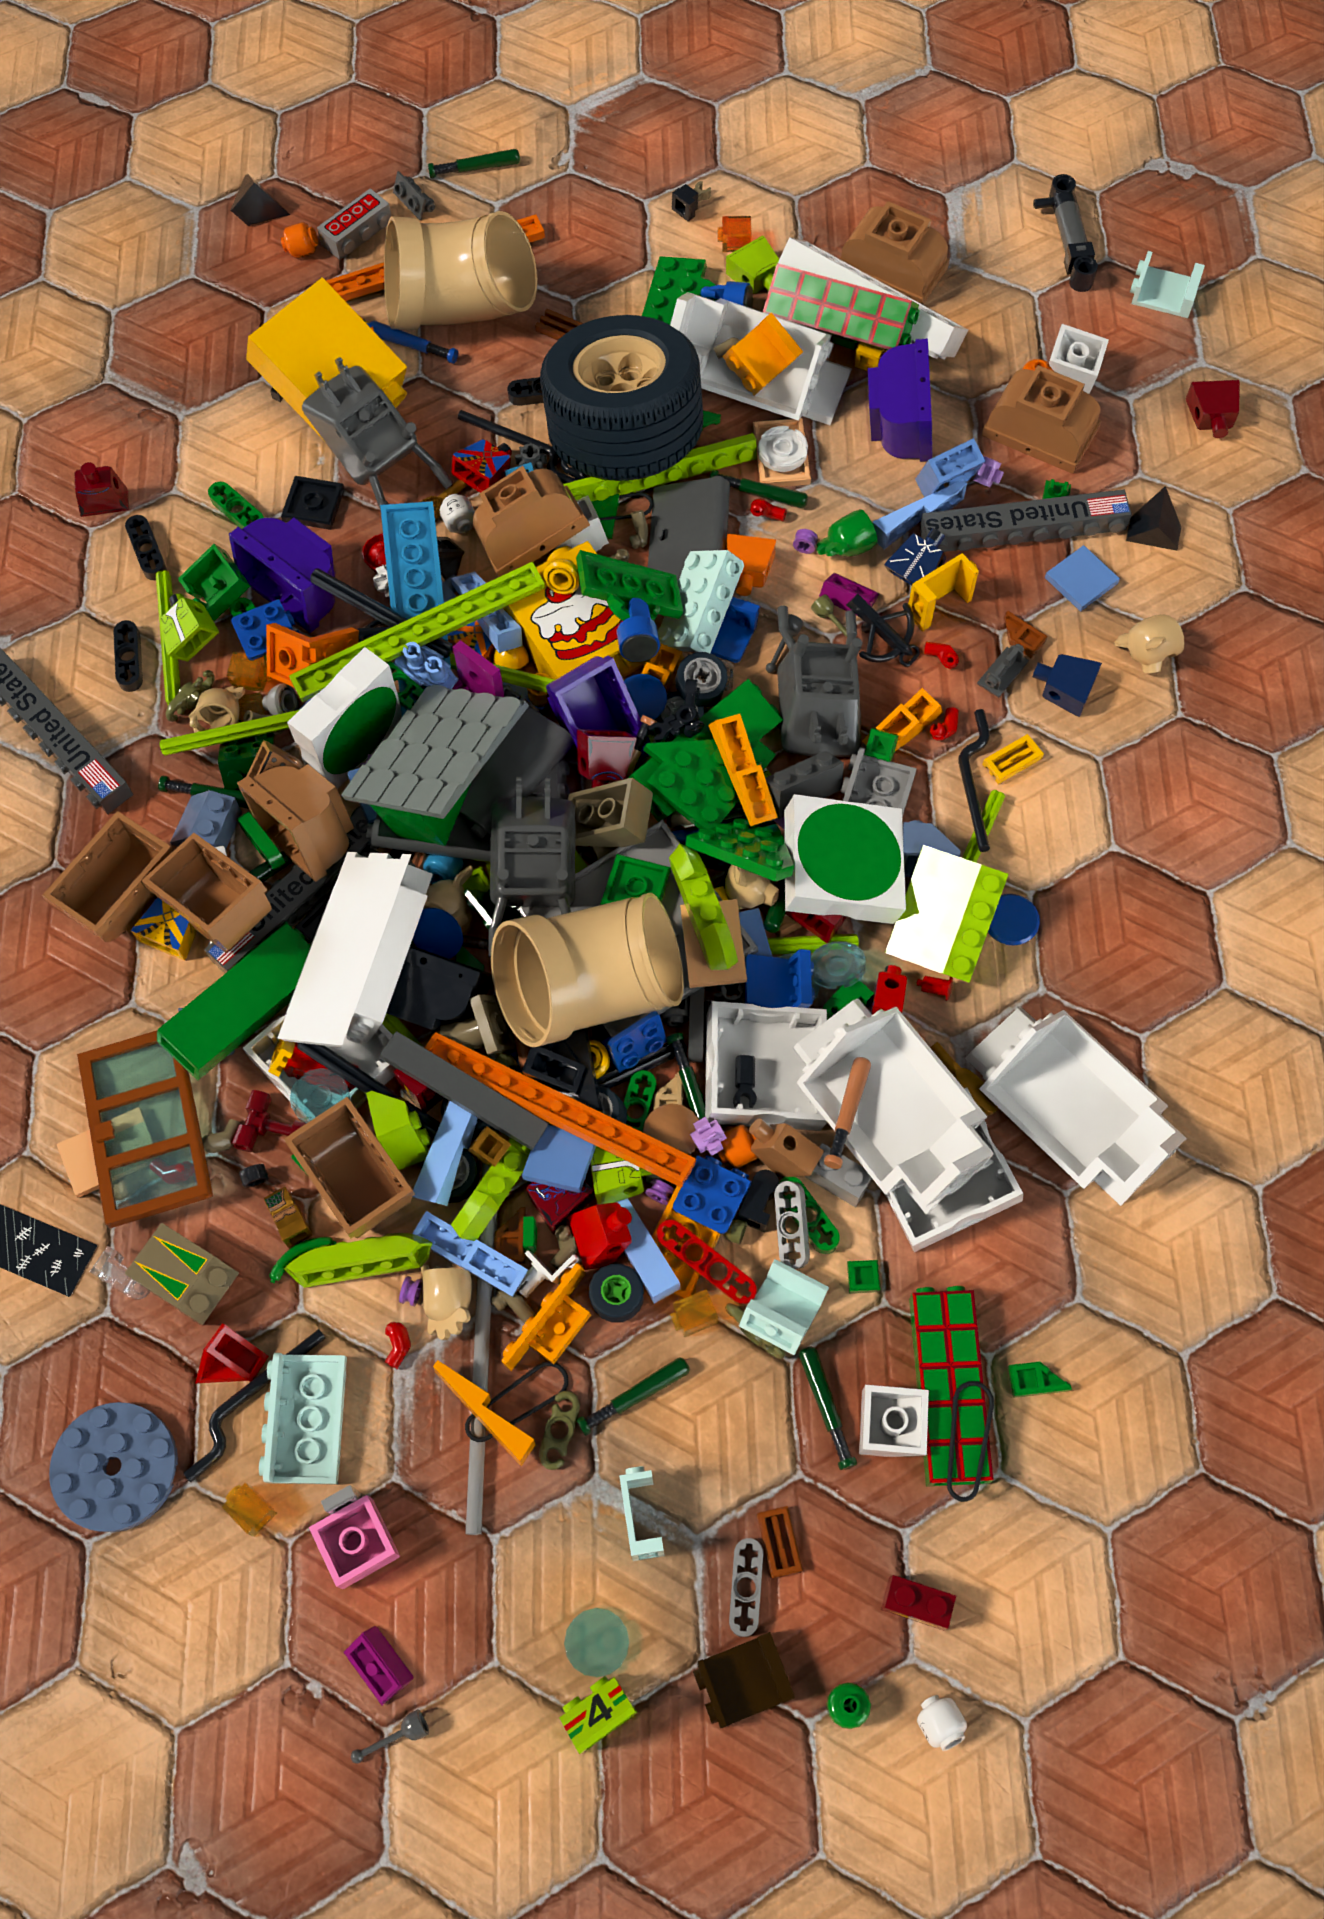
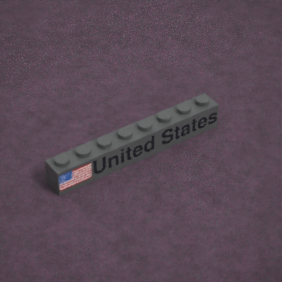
[920,489,1132,552]
[0,648,134,814]
[204,806,379,973]

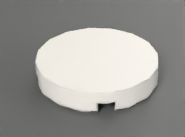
[758,426,808,472]

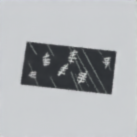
[0,1204,97,1297]

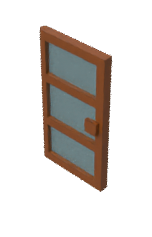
[77,1031,213,1229]

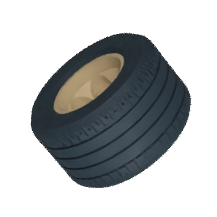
[540,315,704,481]

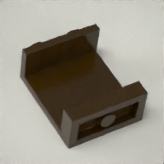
[693,1632,795,1729]

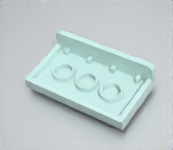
[658,550,744,653]
[259,1353,347,1485]

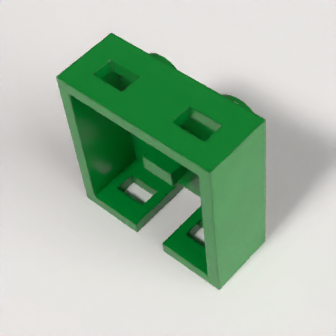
[178,544,251,621]

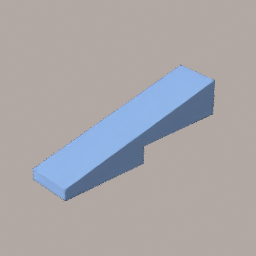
[872,480,967,549]
[451,571,523,653]
[412,1101,478,1206]
[597,1198,681,1304]
[412,1211,529,1297]

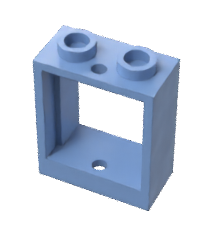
[915,438,985,497]

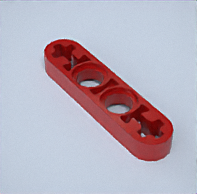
[657,1220,757,1305]

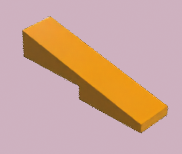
[708,714,778,826]
[433,1360,535,1467]

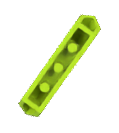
[669,844,738,970]
[451,1120,544,1241]
[284,1233,432,1288]

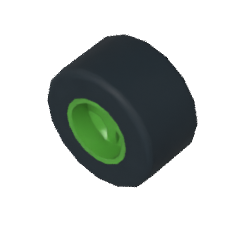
[589,1264,644,1322]

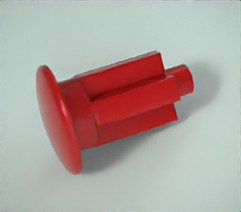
[916,976,953,1001]

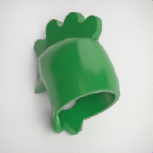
[816,509,878,557]

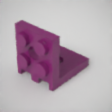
[452,640,504,697]

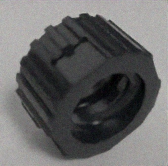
[239,1164,269,1188]

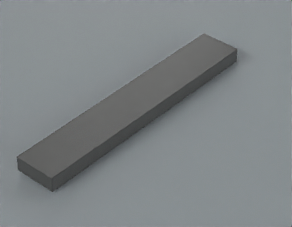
[379,1031,548,1151]

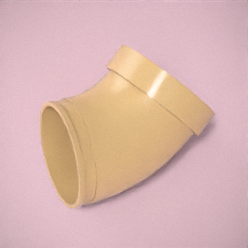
[384,211,537,330]
[491,893,684,1047]

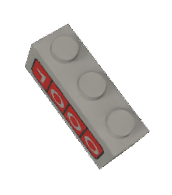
[317,189,391,260]

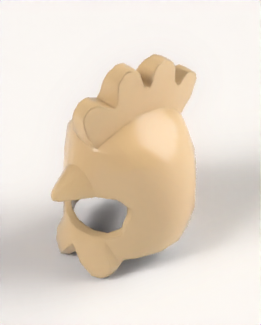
[189,686,245,733]
[421,1264,472,1340]

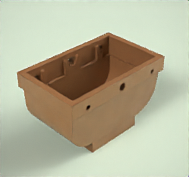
[840,201,950,305]
[982,365,1101,474]
[473,466,590,577]
[237,764,354,882]
[42,811,174,942]
[141,833,272,953]
[284,1097,415,1239]

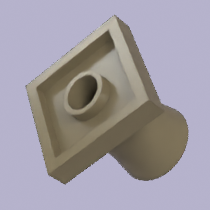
[440,995,517,1054]

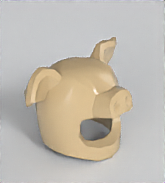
[1114,614,1184,673]
[725,864,779,912]
[423,865,474,937]

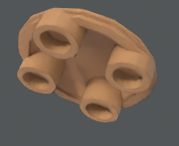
[643,1104,699,1155]

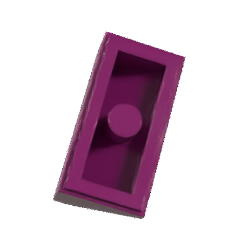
[819,573,879,617]
[343,1626,414,1705]

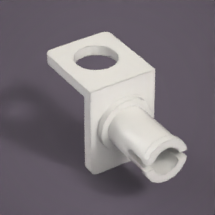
[517,1250,582,1298]

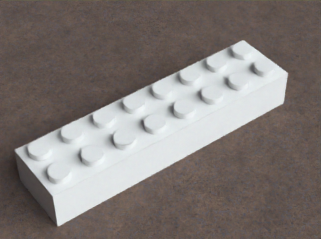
[778,237,968,360]

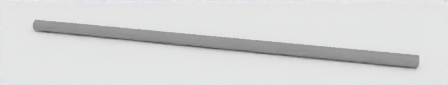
[465,1054,499,1535]

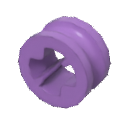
[793,529,818,554]
[645,1179,675,1205]
[399,1276,423,1307]

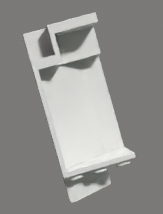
[670,292,852,425]
[278,852,433,1047]
[793,998,994,1214]
[965,1007,1187,1206]

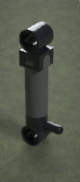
[1033,174,1098,292]

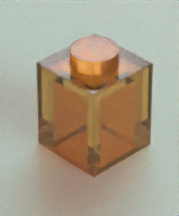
[717,216,751,252]

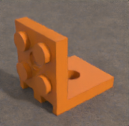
[266,623,359,687]

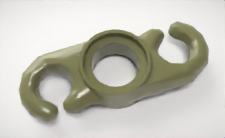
[166,670,215,722]
[725,1303,785,1359]
[539,1391,580,1470]

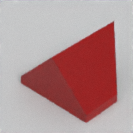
[195,1323,269,1384]

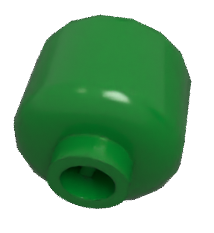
[826,1682,871,1729]

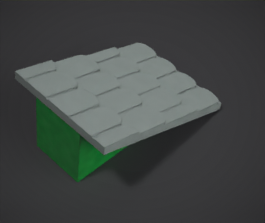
[341,685,528,846]

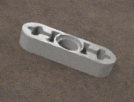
[774,1181,810,1269]
[729,1538,763,1637]

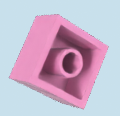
[309,1495,401,1589]

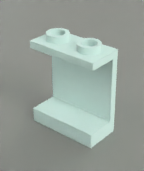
[1130,251,1205,318]
[739,1259,829,1355]
[619,1466,664,1561]

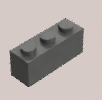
[765,751,844,819]

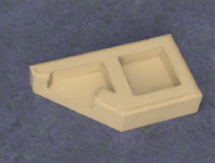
[654,1073,683,1110]

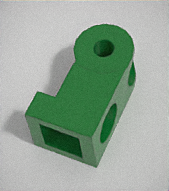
[823,975,875,1020]

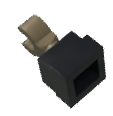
[672,181,711,221]

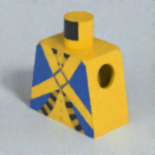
[131,897,197,961]

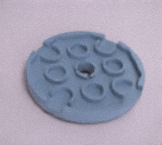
[49,1402,178,1533]

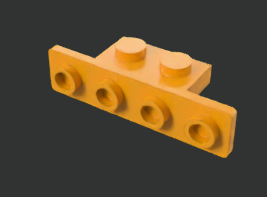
[501,1263,591,1371]

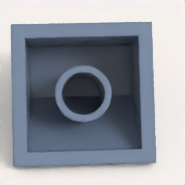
[170,790,242,849]
[903,820,960,878]

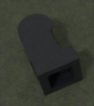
[738,1169,779,1232]

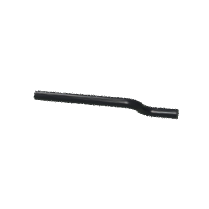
[458,410,578,484]
[958,709,990,852]
[184,1329,326,1482]

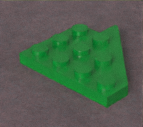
[643,737,776,829]
[685,819,794,882]

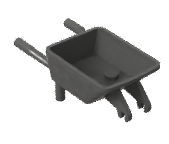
[302,357,454,510]
[777,606,863,757]
[488,777,575,958]

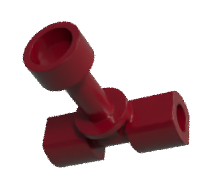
[232,1090,307,1152]

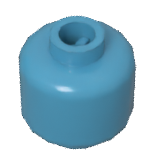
[423,854,464,884]

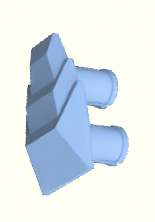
[393,642,458,689]

